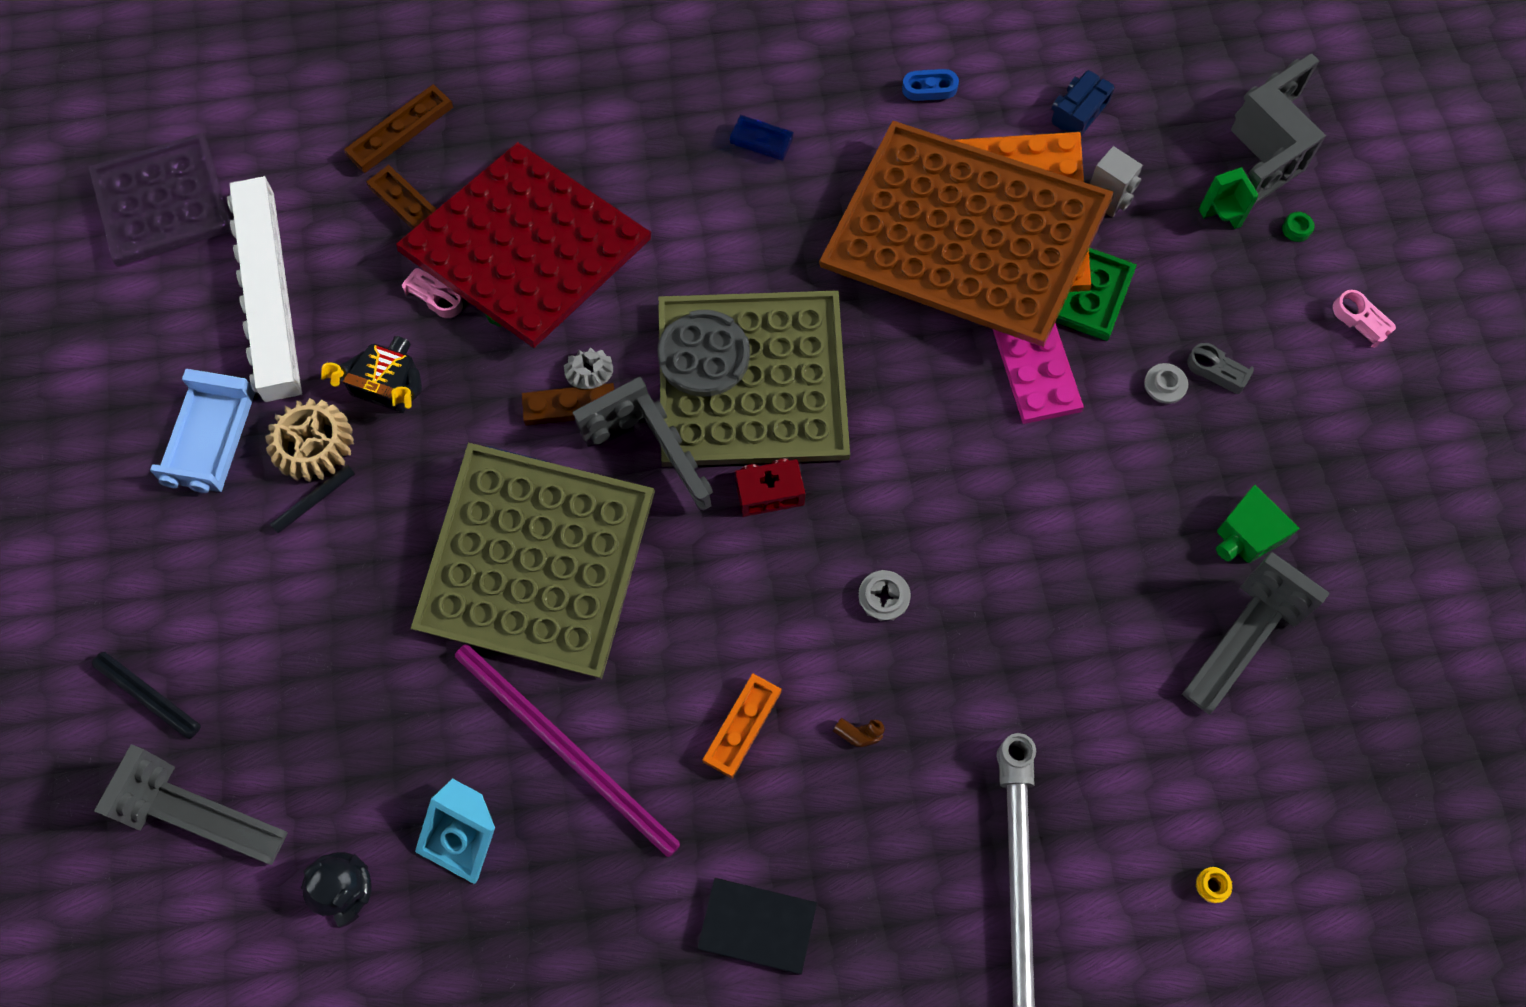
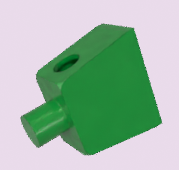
[1216,485,1300,563]

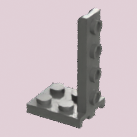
[573,377,713,510]
[1181,552,1330,715]
[94,744,288,865]

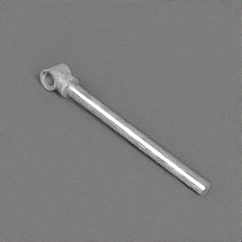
[996,733,1036,1007]

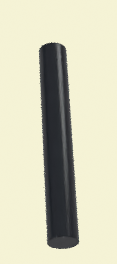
[270,465,355,533]

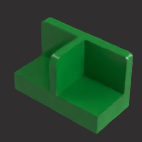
[1198,167,1258,229]

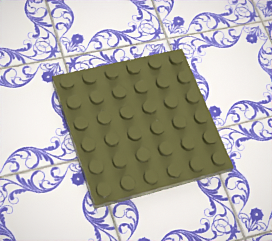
[658,291,850,467]
[411,442,655,679]

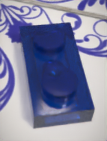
[730,115,794,161]

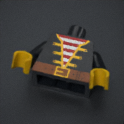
[321,336,422,413]

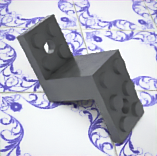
[1231,53,1326,205]

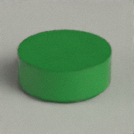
[1282,212,1315,242]

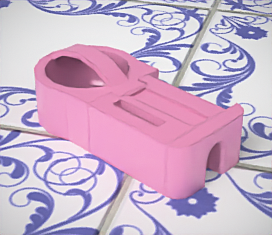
[402,268,463,318]
[1333,290,1396,348]

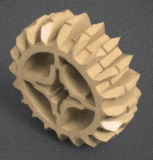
[265,398,354,482]

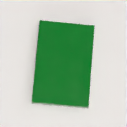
[1055,248,1137,341]

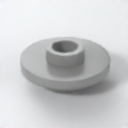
[1144,363,1188,404]

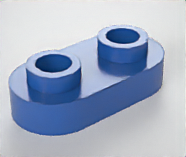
[902,69,959,101]

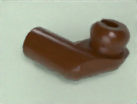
[833,718,885,748]

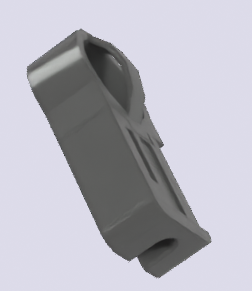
[1187,343,1254,394]

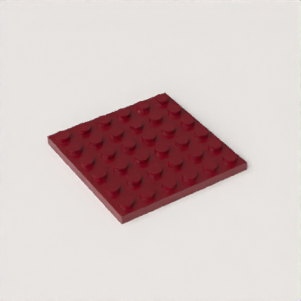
[396,142,651,348]

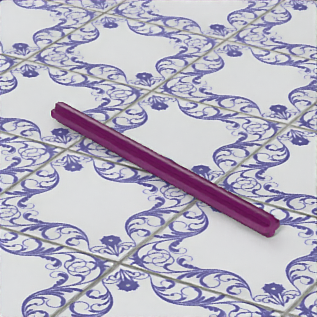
[455,644,680,857]

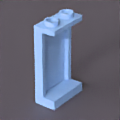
[150,369,255,493]

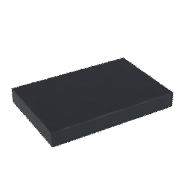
[697,878,817,975]

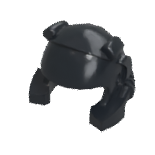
[301,852,372,928]

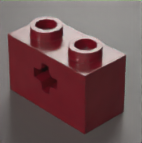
[735,458,806,517]

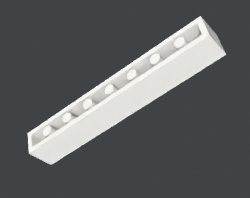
[227,176,302,402]

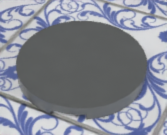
[658,310,750,397]

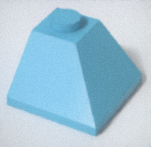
[415,778,495,884]

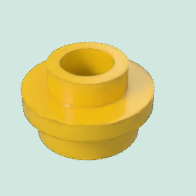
[1196,867,1232,903]

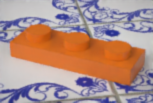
[702,673,782,779]

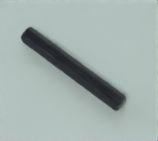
[92,652,201,739]

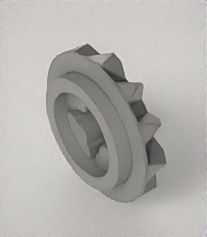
[564,347,613,389]
[859,570,911,621]

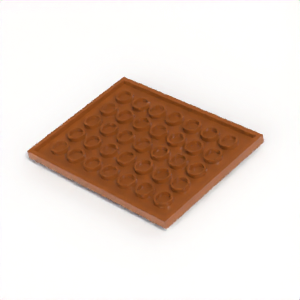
[819,121,1113,347]

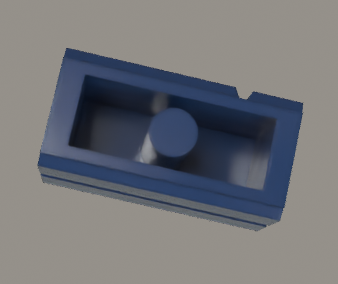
[1051,70,1115,136]

